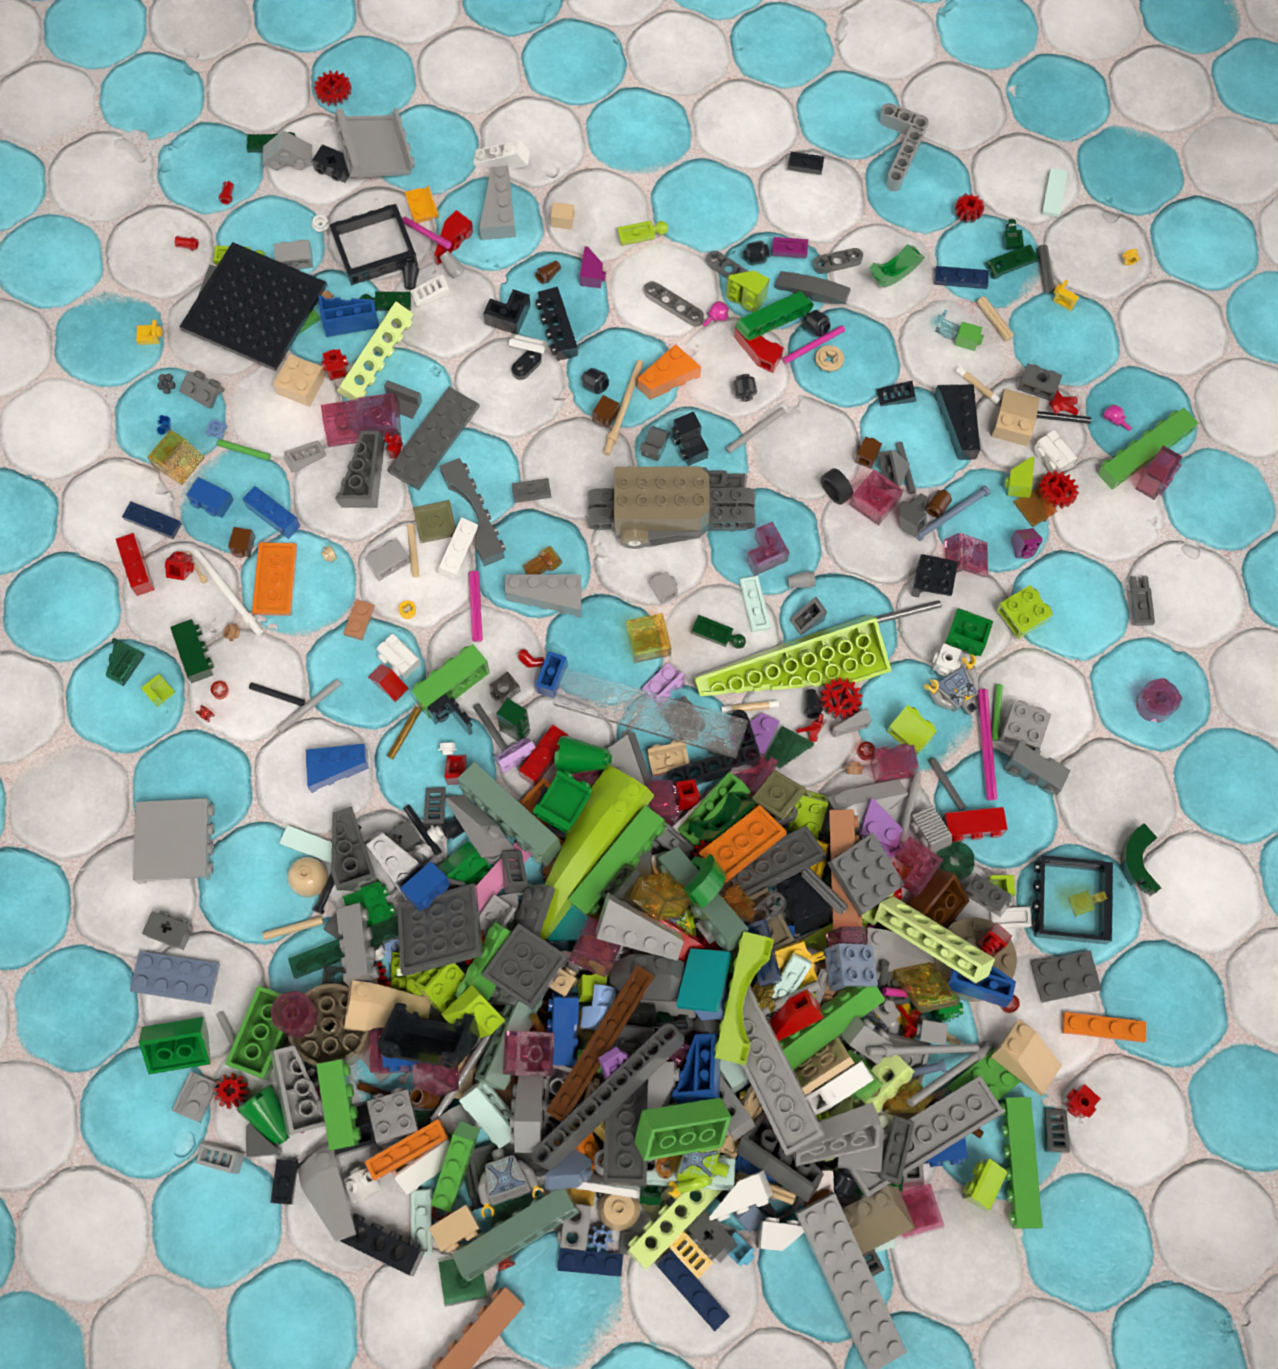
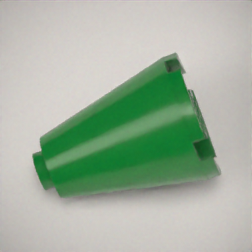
[555,736,612,774]
[236,1084,290,1145]

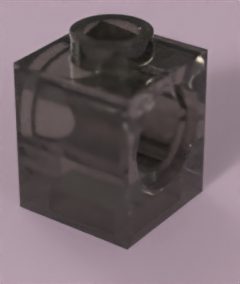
[490,671,521,705]
[322,965,349,987]

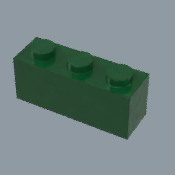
[170,619,215,683]
[496,698,531,742]

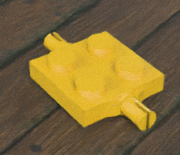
[756,940,825,985]

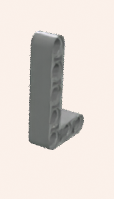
[879,103,929,192]

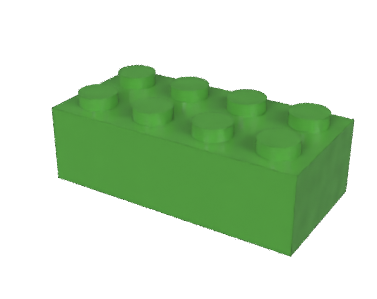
[411,644,490,719]
[225,986,299,1081]
[634,1098,731,1161]

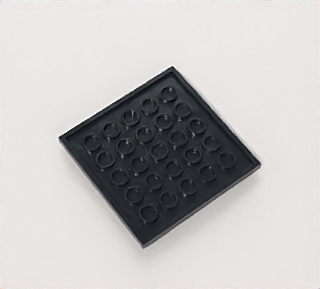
[179,242,327,371]

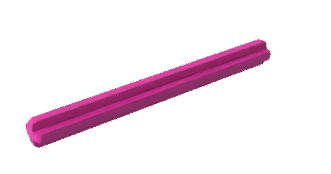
[978,689,997,801]

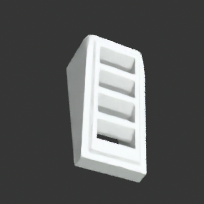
[410,274,450,307]

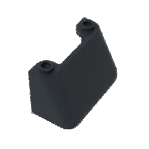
[377,1002,480,1069]

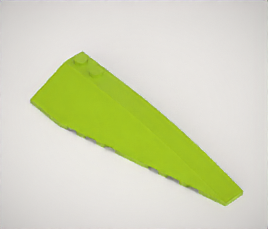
[694,614,892,696]
[539,765,654,941]

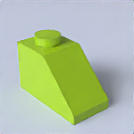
[1005,457,1035,498]

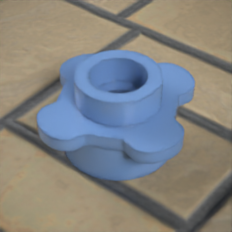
[206,420,227,439]

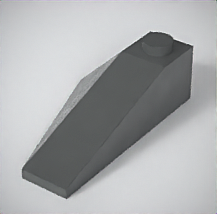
[331,806,377,891]

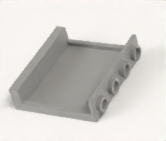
[334,108,415,177]
[133,798,215,884]

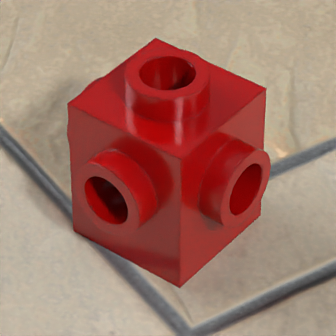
[321,349,348,381]
[165,551,194,581]
[1065,1084,1101,1119]

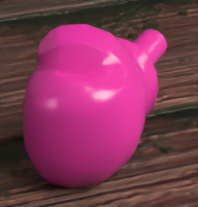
[702,301,729,327]
[1104,404,1132,431]

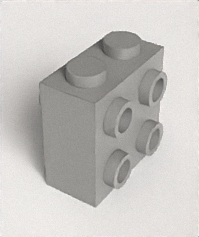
[999,700,1051,751]
[367,1088,419,1145]

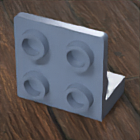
[824,943,878,991]

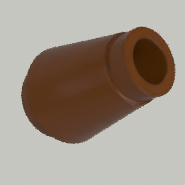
[535,260,561,284]

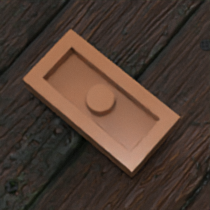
[344,599,375,641]

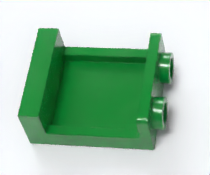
[533,771,593,835]

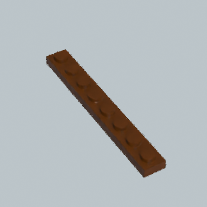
[546,965,656,1122]

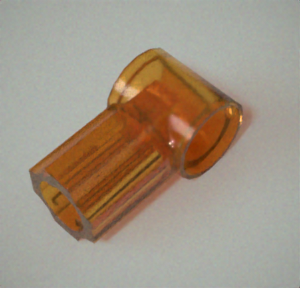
[522,546,563,575]

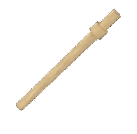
[603,360,644,455]

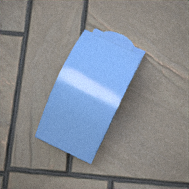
[580,985,616,1031]

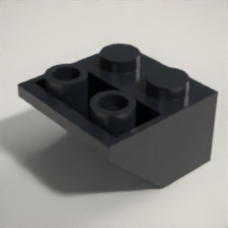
[335,1104,378,1156]

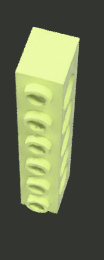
[336,302,414,404]
[874,896,995,983]
[825,1055,915,1162]
[627,1174,736,1271]

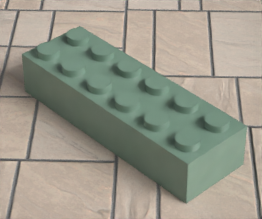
[458,762,562,867]

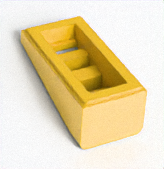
[669,1231,713,1278]

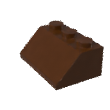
[908,869,970,929]

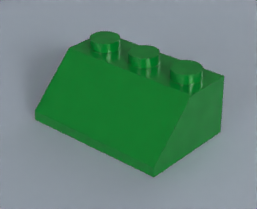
[139,1017,211,1075]

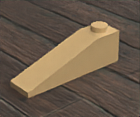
[344,981,430,1031]

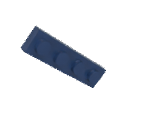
[656,1250,730,1332]

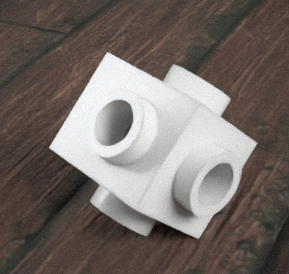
[932,644,962,676]
[344,1166,381,1203]

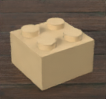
[273,354,326,407]
[429,1205,482,1253]

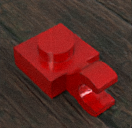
[384,432,403,460]

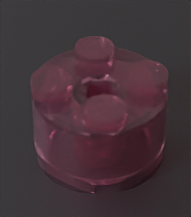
[1136,678,1182,723]
[271,991,318,1038]

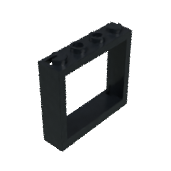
[329,204,418,286]
[1032,855,1113,945]

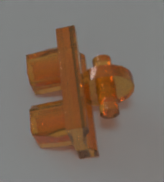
[722,884,756,920]

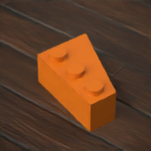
[637,344,701,400]

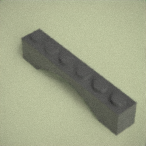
[440,458,506,567]

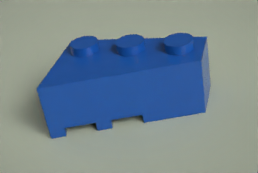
[318,296,379,337]
[306,744,369,793]
[946,967,1016,1008]
[545,992,579,1066]
[672,1034,721,1105]

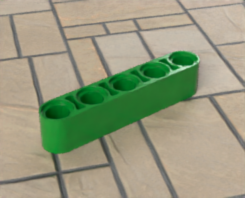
[736,291,814,341]

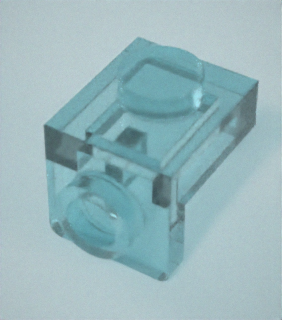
[934,310,960,340]

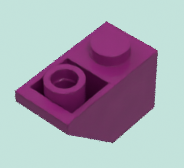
[1011,528,1043,559]

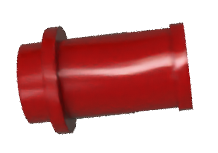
[219,181,234,205]
[174,236,199,251]

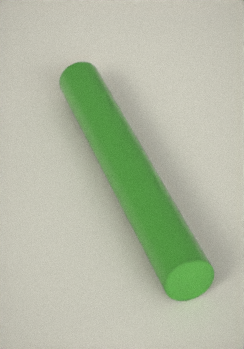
[217,439,271,461]
[992,684,1003,741]

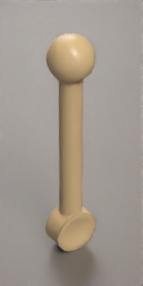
[185,551,208,584]

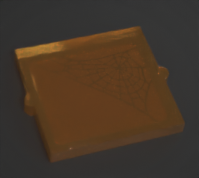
[1013,487,1057,528]

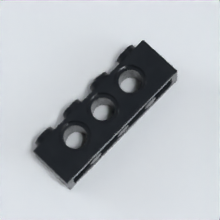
[535,287,578,361]
[339,1213,425,1276]

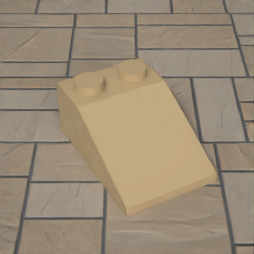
[991,389,1040,446]
[991,1019,1062,1097]

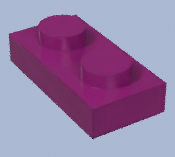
[772,237,808,258]

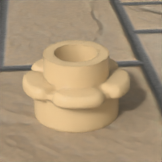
[321,546,337,563]

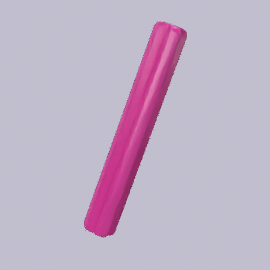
[469,571,483,642]

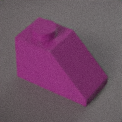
[580,246,606,288]

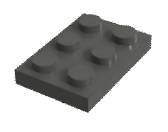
[1031,950,1102,1003]

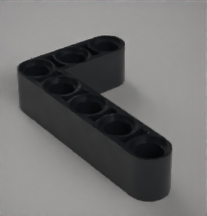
[667,709,761,790]

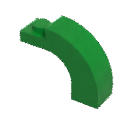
[869,244,925,287]
[683,854,726,908]

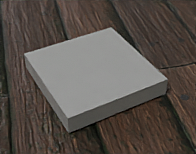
[838,1129,884,1173]

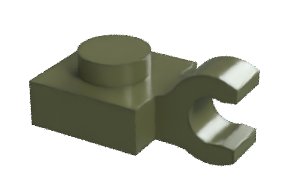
[640,1186,674,1221]

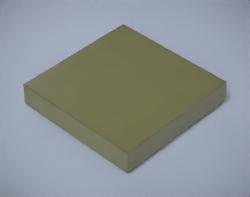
[413,500,456,543]
[752,770,806,821]

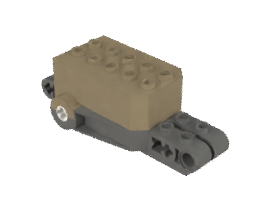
[588,466,756,549]

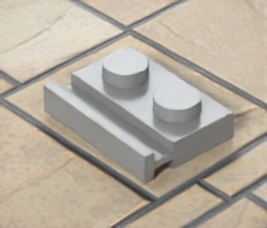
[172,1071,218,1123]

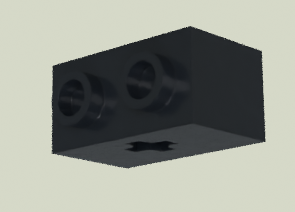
[312,144,350,183]

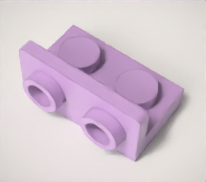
[642,663,685,706]
[494,737,536,773]

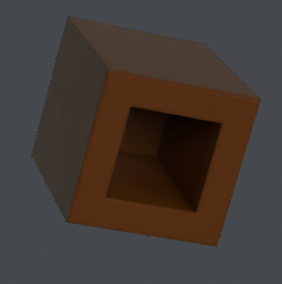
[592,395,619,428]
[855,436,882,469]
[228,527,256,558]

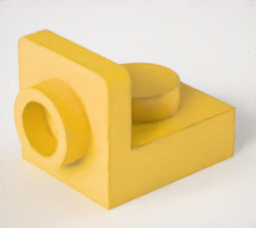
[1053,279,1079,311]
[136,320,163,345]

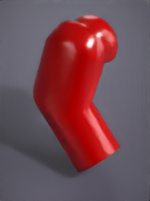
[518,649,544,668]

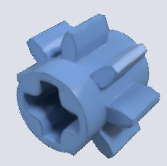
[588,1225,614,1252]

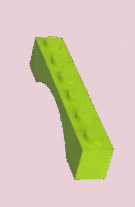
[715,932,774,1065]

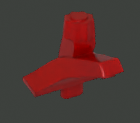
[1049,390,1079,415]
[796,713,828,742]
[897,1005,921,1038]

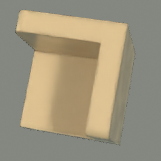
[551,202,575,230]

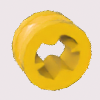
[1122,249,1140,265]
[399,600,416,619]

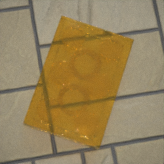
[893,962,959,1013]

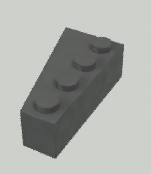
[335,431,385,508]
[736,1111,824,1202]

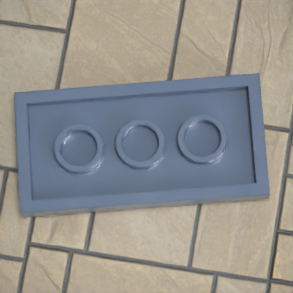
[130,951,220,1005]

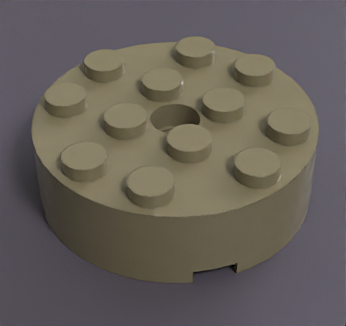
[932,917,1017,1002]
[288,984,375,1068]

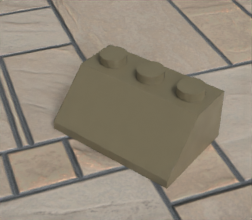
[842,1185,915,1255]

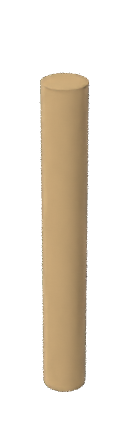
[407,524,420,578]
[263,916,324,940]

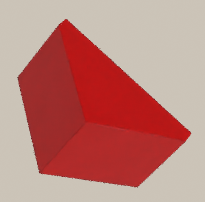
[368,664,409,703]
[444,755,467,785]

